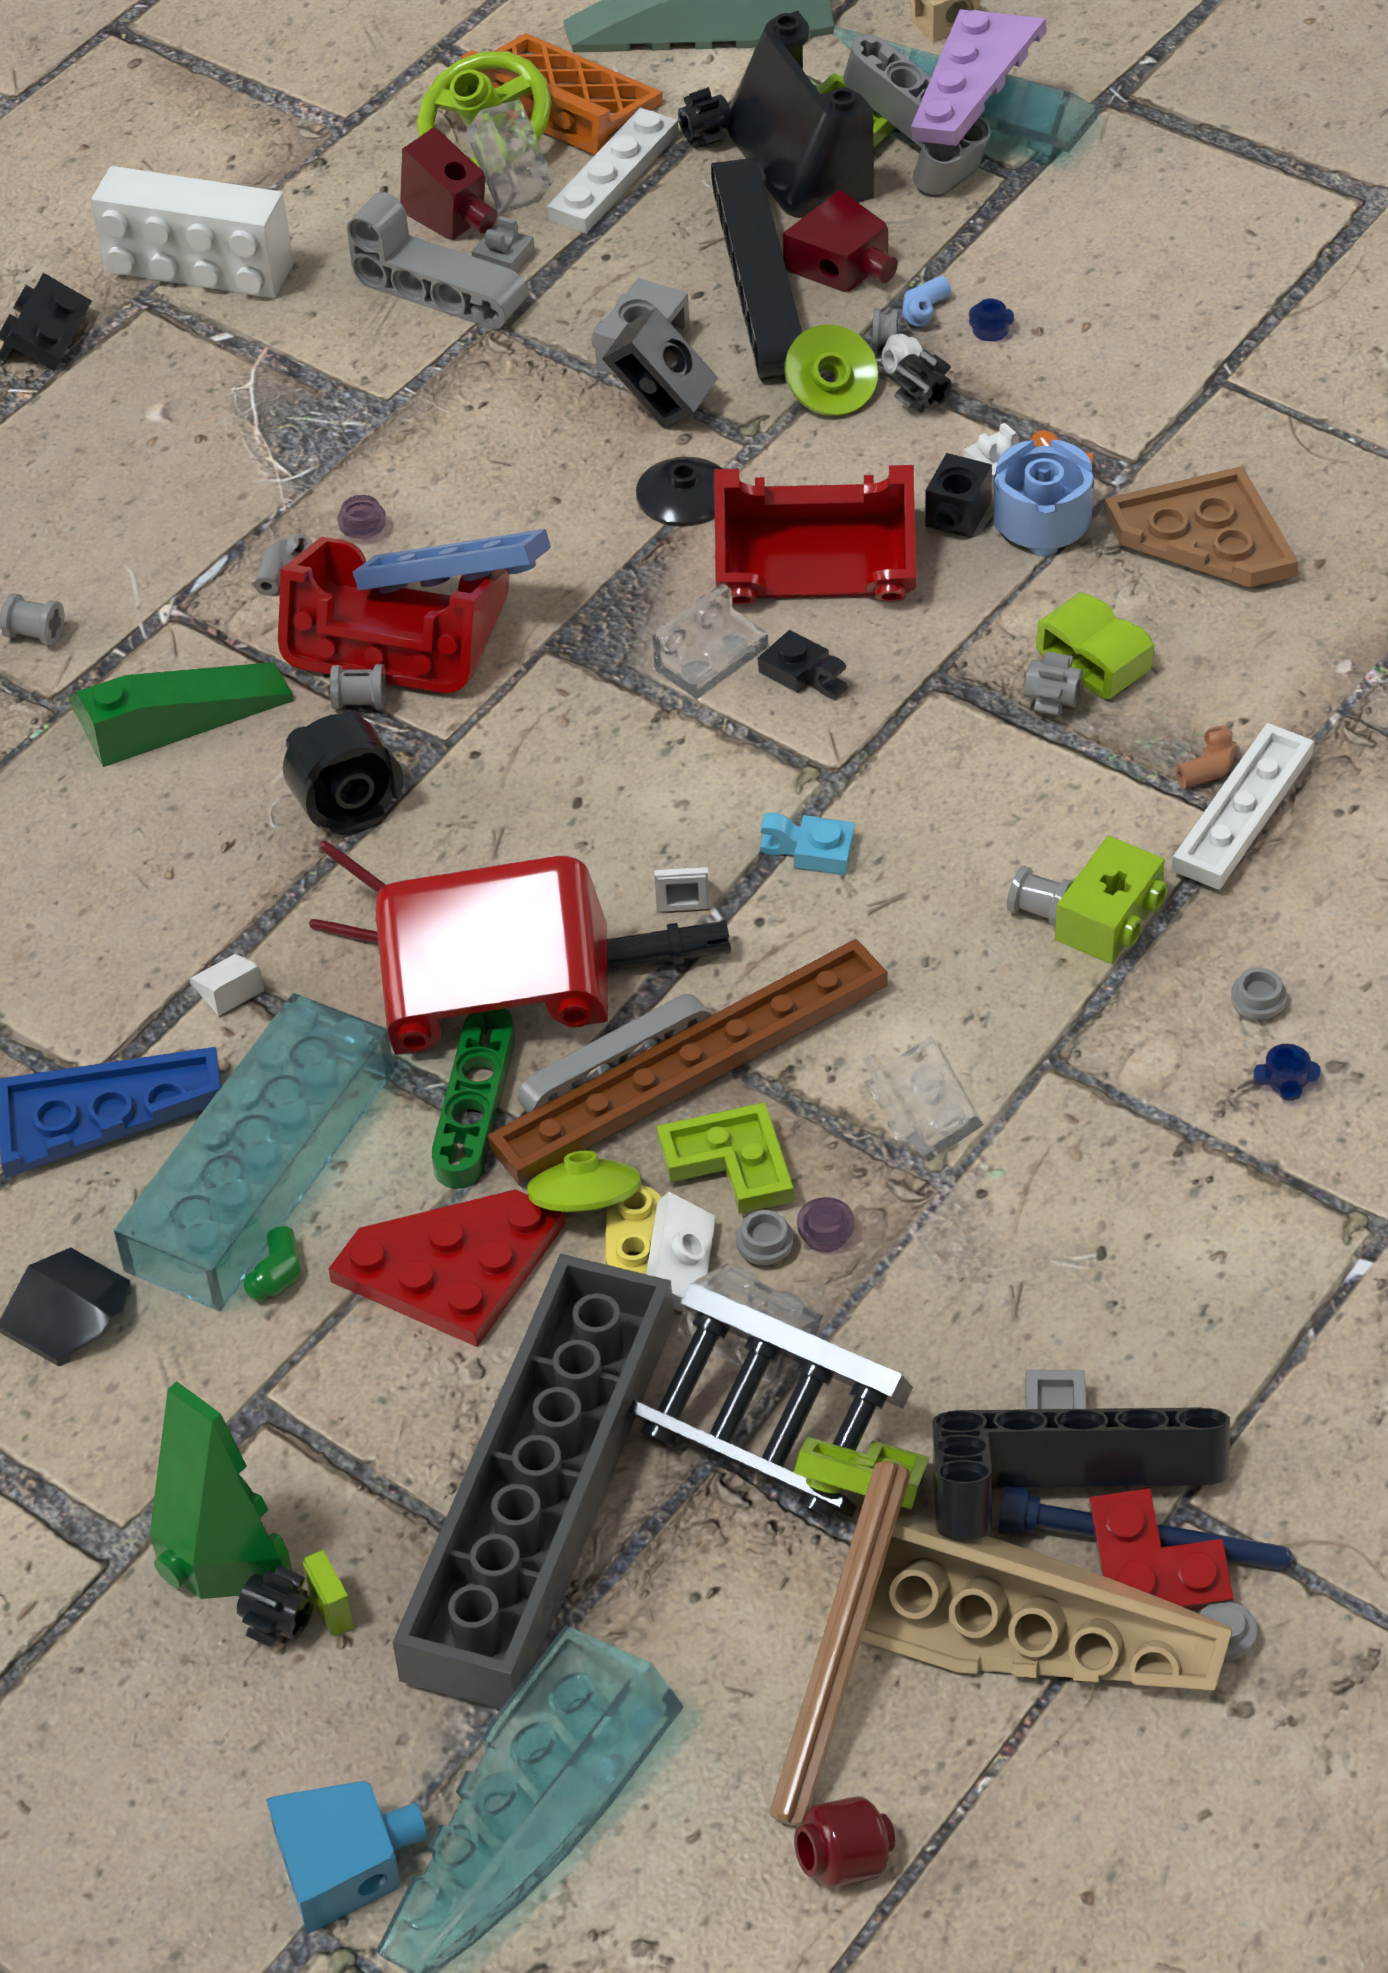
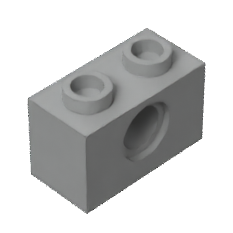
[592,278,690,375]

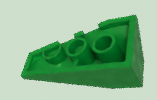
[68,662,293,767]

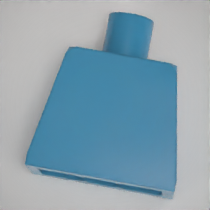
[266,1781,428,1934]

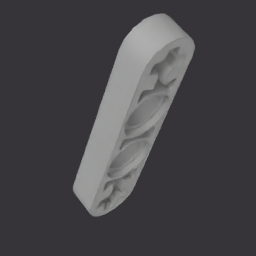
[517,994,712,1113]

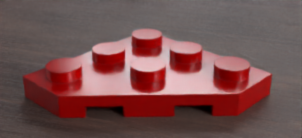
[328,1189,565,1347]

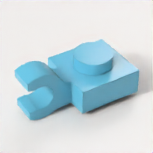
[760,813,855,875]

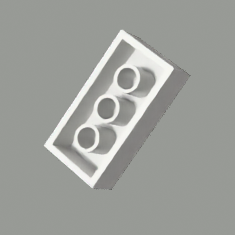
[91,166,293,299]

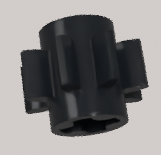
[678,87,732,147]
[893,350,952,413]
[237,1566,314,1648]

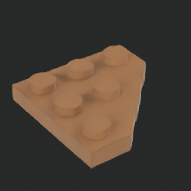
[1104,466,1299,588]

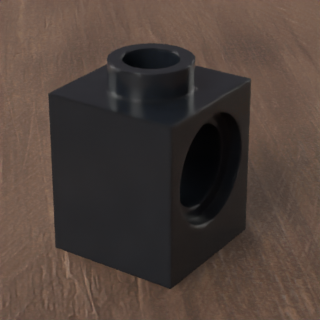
[925,453,992,538]

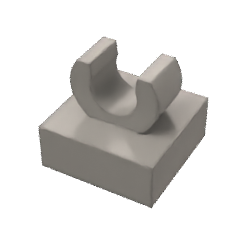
[472,216,535,272]

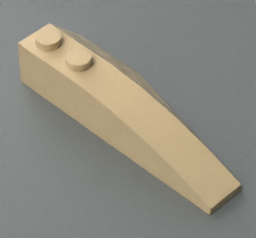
[861,1509,1233,1690]

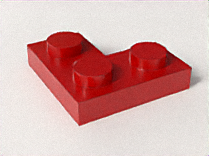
[1089,1488,1234,1611]

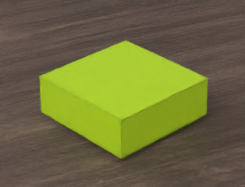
[302,1549,354,1637]

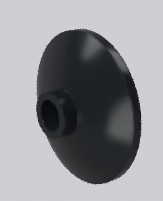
[636,457,723,527]

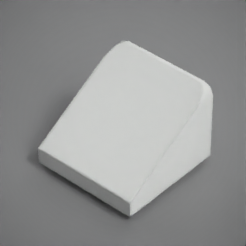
[654,867,710,912]
[189,954,264,1016]

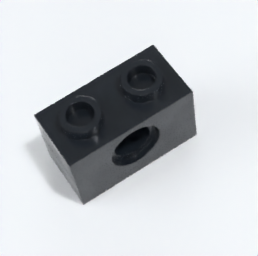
[602,308,718,429]

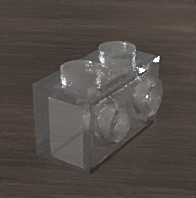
[466,99,554,214]

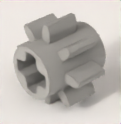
[1024,651,1083,715]

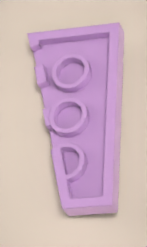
[911,9,1047,146]

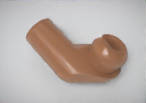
[1175,726,1237,789]

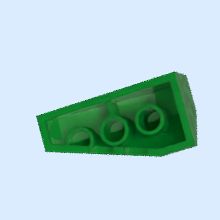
[150,1381,293,1599]

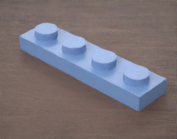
[353,529,551,594]

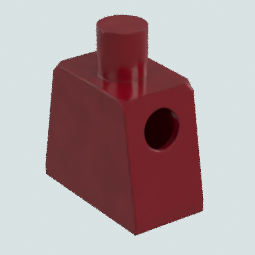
[400,127,498,239]
[783,190,898,292]

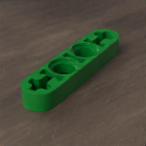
[432,1009,515,1189]

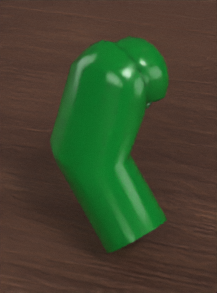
[244,1226,301,1302]

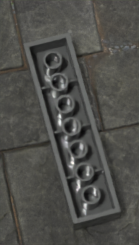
[392,1253,674,1713]

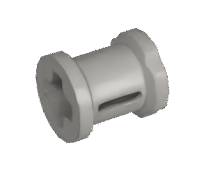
[0,593,65,646]
[330,664,386,710]
[1007,866,1073,926]

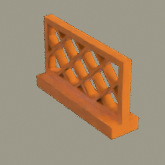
[461,33,663,155]

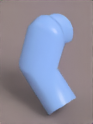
[902,275,951,327]

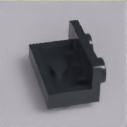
[0,273,92,371]

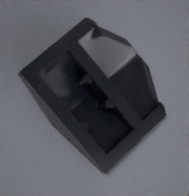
[0,1247,132,1366]

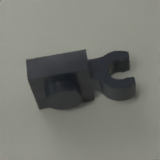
[757,630,848,699]

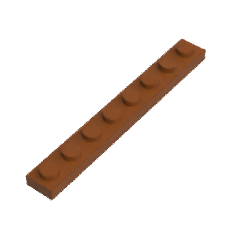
[488,939,888,1185]

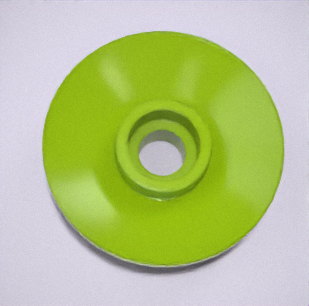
[785,324,878,416]
[527,1150,641,1212]

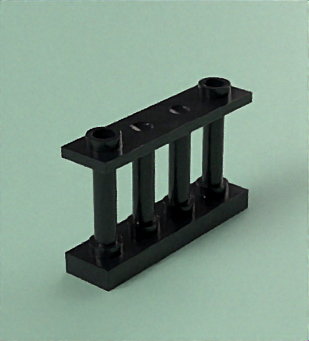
[628,1282,913,1519]

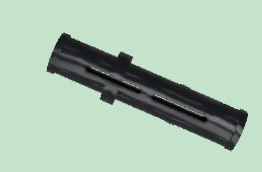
[607,919,731,972]

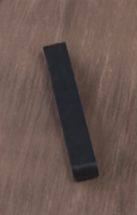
[711,157,802,379]

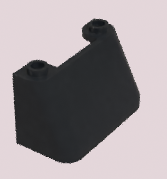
[727,11,874,218]

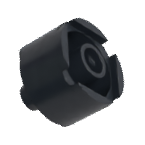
[283,710,404,835]

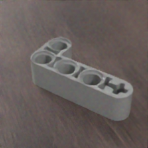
[843,34,991,195]
[347,192,529,329]

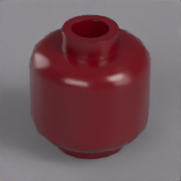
[794,1796,895,1888]

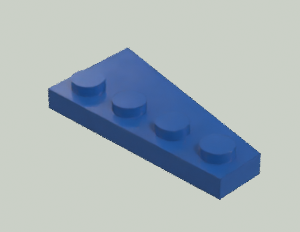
[0,1047,223,1178]

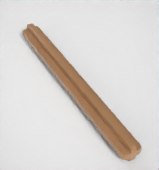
[770,1461,910,1826]

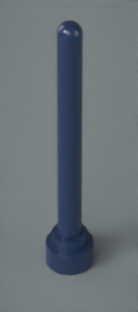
[998,1485,1293,1570]

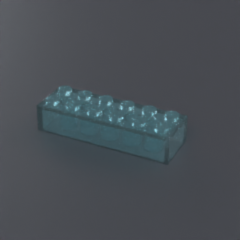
[114,993,394,1312]

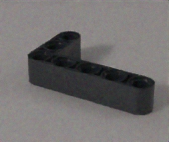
[932,1407,1230,1541]

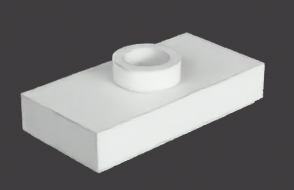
[646,1192,716,1317]

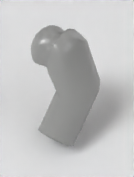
[254,533,312,596]

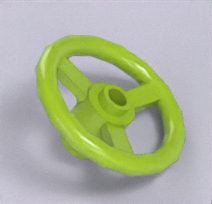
[417,51,552,176]

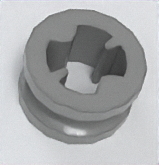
[872,308,898,351]

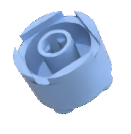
[994,439,1094,557]

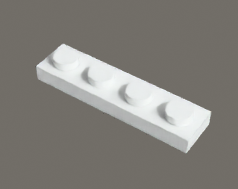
[547,108,679,234]
[1172,723,1314,890]

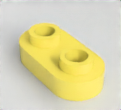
[605,1185,661,1274]

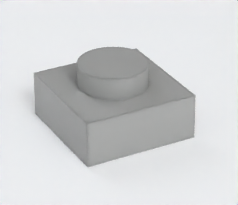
[1025,1370,1086,1409]

